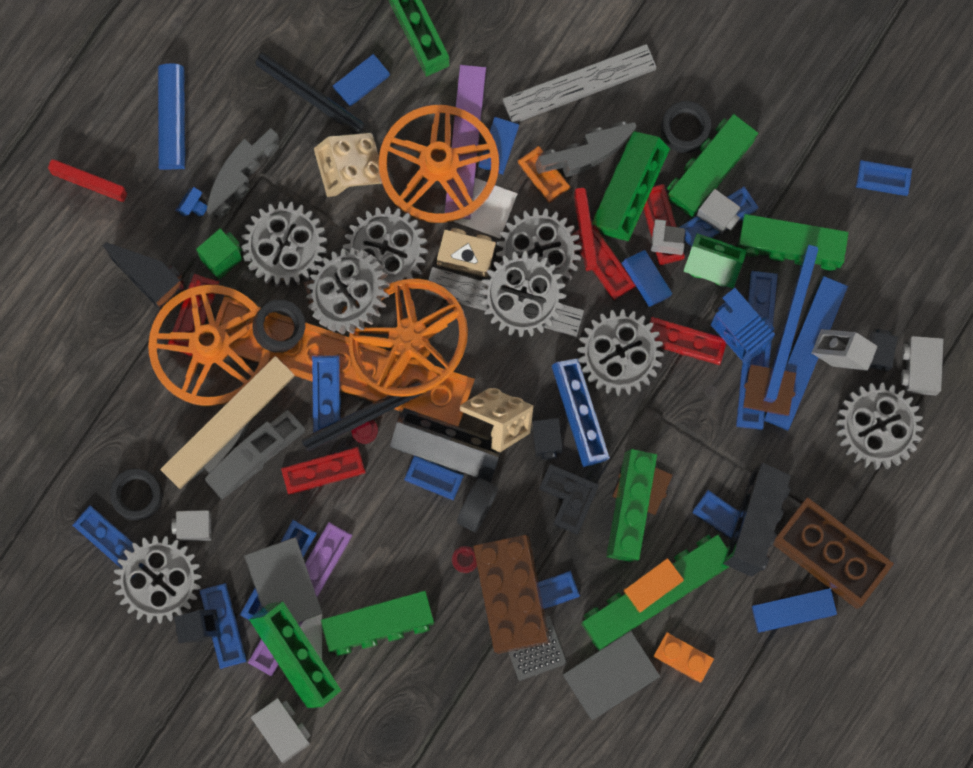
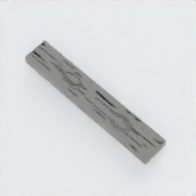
[503,44,656,123]
[425,267,584,337]

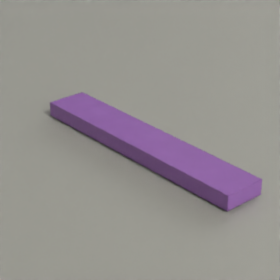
[445,65,486,220]
[248,522,352,676]

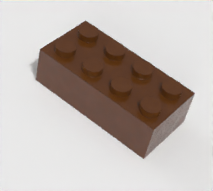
[773,497,894,609]
[473,535,551,654]

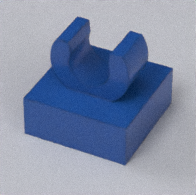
[175,187,207,217]

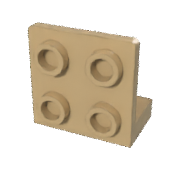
[314,133,382,197]
[460,388,533,452]

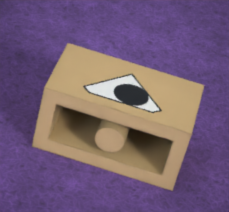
[437,228,496,278]

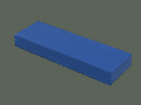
[679,187,759,248]
[312,355,341,433]
[72,505,151,578]
[200,583,247,669]
[751,588,837,633]

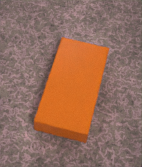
[518,146,570,203]
[624,558,684,613]

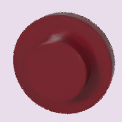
[351,420,378,444]
[452,546,477,573]

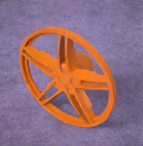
[379,105,499,223]
[349,279,468,397]
[148,285,271,406]

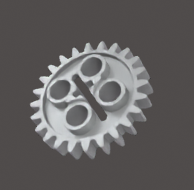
[241,202,327,287]
[343,207,429,284]
[496,208,582,293]
[306,248,390,334]
[480,251,567,337]
[578,309,664,396]
[835,383,924,470]
[113,536,202,623]

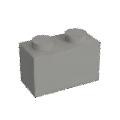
[812,329,877,370]
[901,336,943,396]
[251,698,311,763]

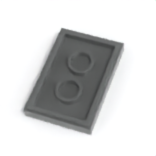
[244,537,322,623]
[563,631,660,721]

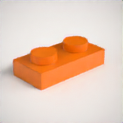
[653,633,714,683]

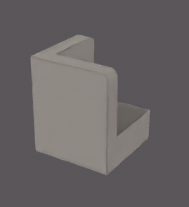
[651,219,685,255]

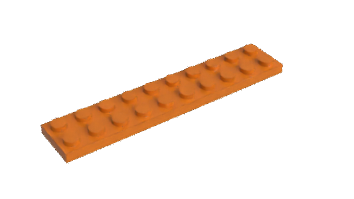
[215,296,475,427]

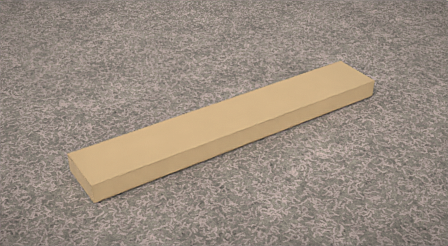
[160,356,295,489]

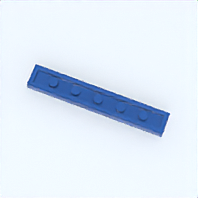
[763,245,818,403]
[736,271,778,430]
[764,276,848,431]

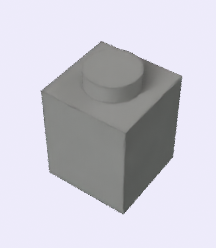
[697,189,740,234]
[172,511,212,541]

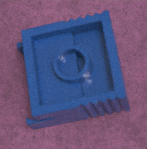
[711,288,775,364]

